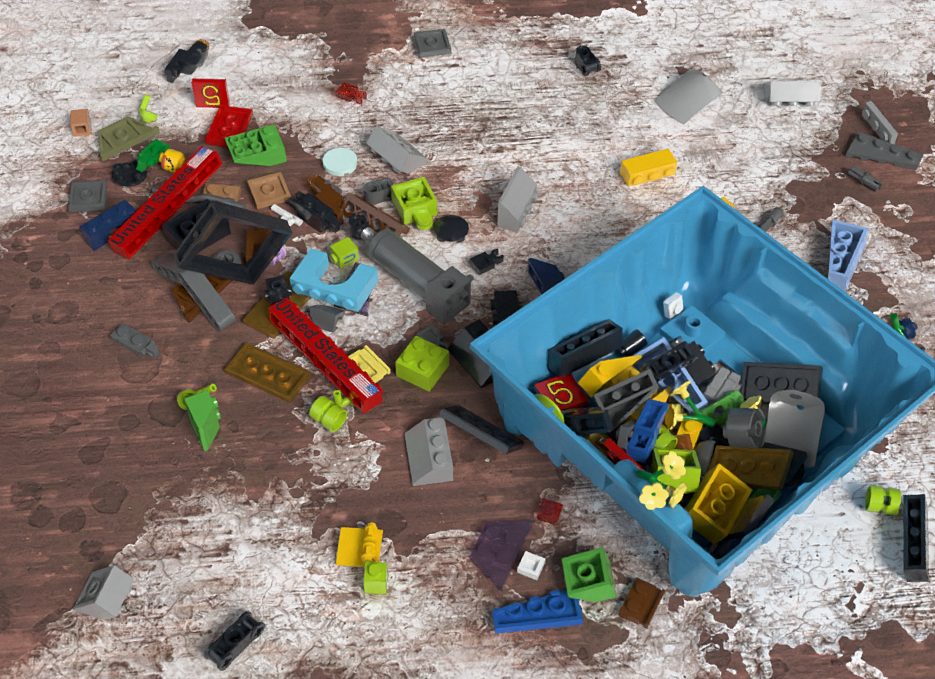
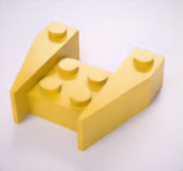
[578,355,672,425]

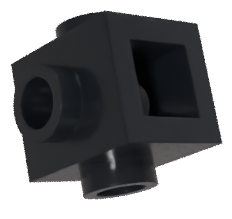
[264,275,292,306]

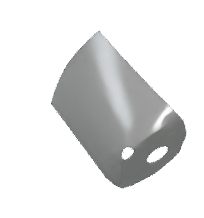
[654,69,723,125]
[765,390,824,468]

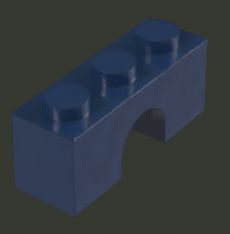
[80,200,136,251]

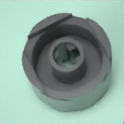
[723,408,766,448]

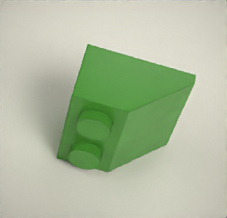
[185,390,221,451]
[562,547,617,602]

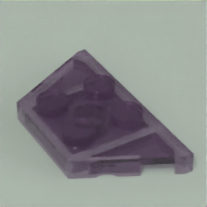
[470,520,533,592]

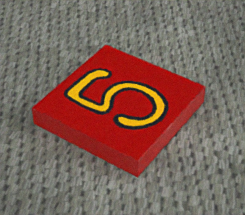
[191,78,230,108]
[534,373,589,413]

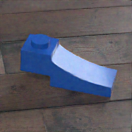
[627,399,668,464]

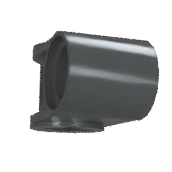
[364,177,393,205]

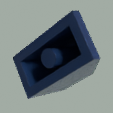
[527,258,565,295]

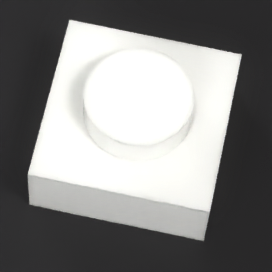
[663,292,683,319]
[517,551,545,580]

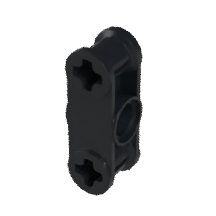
[639,341,698,383]
[203,611,266,671]

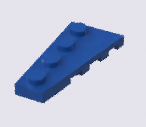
[492,589,583,634]

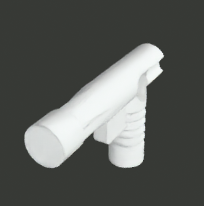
[271,204,303,226]

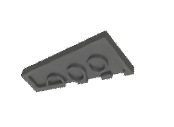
[846,132,923,170]

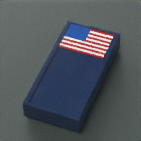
[707,538,740,560]

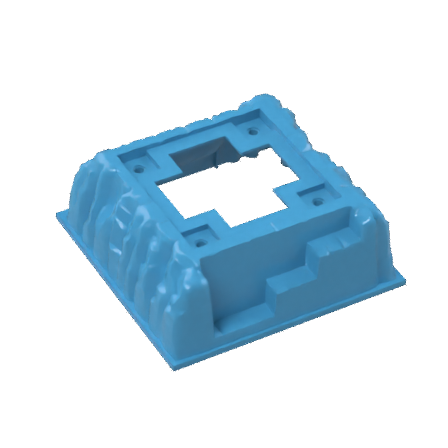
[470,185,935,597]

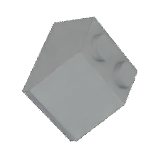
[73,565,134,620]

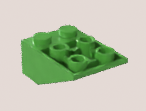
[225,124,287,166]

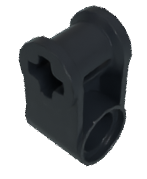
[574,45,601,76]

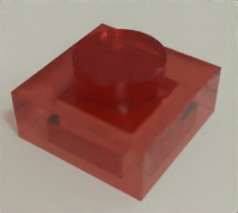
[537,498,564,526]

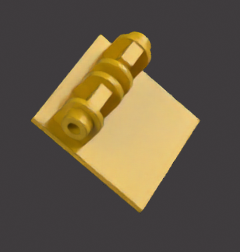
[336,523,383,567]

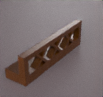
[340,192,410,237]

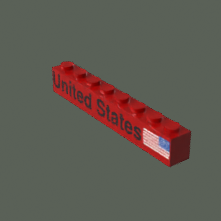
[107,146,222,260]
[268,298,383,414]

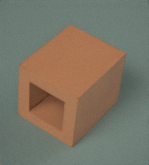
[70,109,91,137]

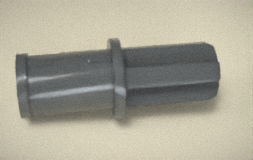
[848,166,883,192]
[758,207,784,232]

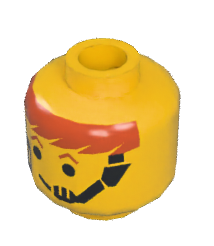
[159,149,187,173]

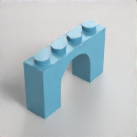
[290,248,379,312]

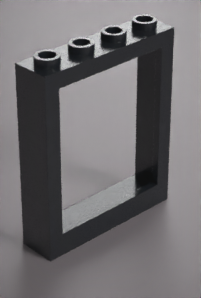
[174,200,293,285]

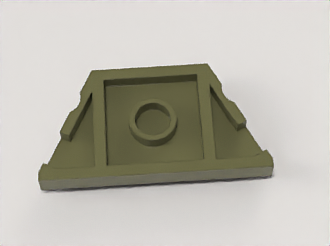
[98,116,160,161]

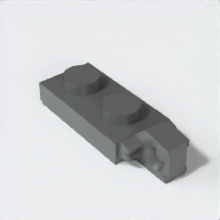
[110,323,160,359]

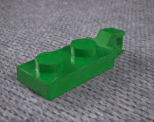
[136,139,171,172]

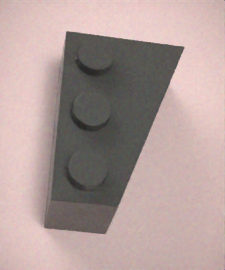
[593,369,659,435]

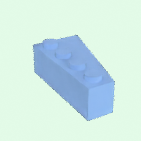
[828,220,868,292]
[634,337,708,416]

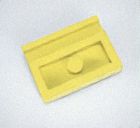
[348,345,390,383]

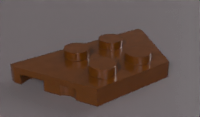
[171,274,233,323]

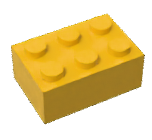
[685,464,752,545]

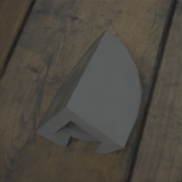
[310,305,345,333]
[693,440,715,477]

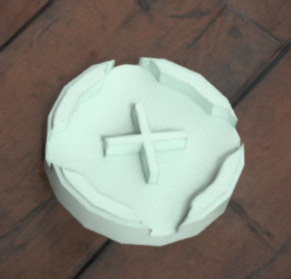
[323,148,357,176]

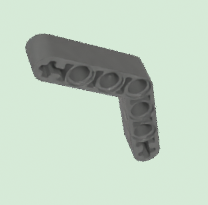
[151,251,236,332]

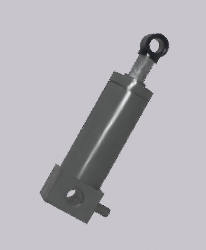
[349,214,474,325]

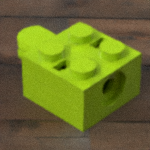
[391,177,437,230]

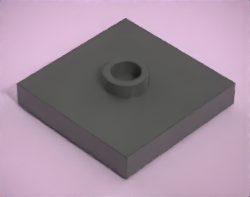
[414,29,451,58]
[68,180,108,212]

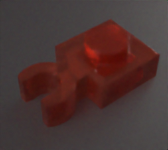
[336,82,367,104]

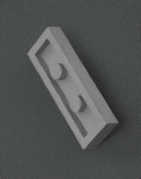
[862,101,898,144]

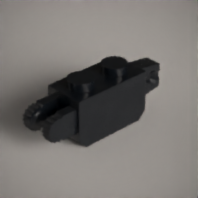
[287,191,341,233]

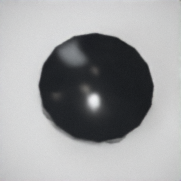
[112,160,147,187]
[433,215,469,243]

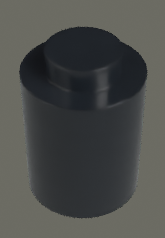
[617,329,648,357]

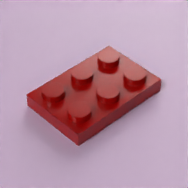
[205,105,253,147]

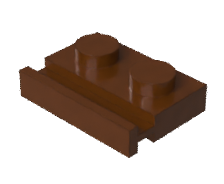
[618,577,665,629]

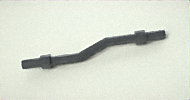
[152,186,246,209]

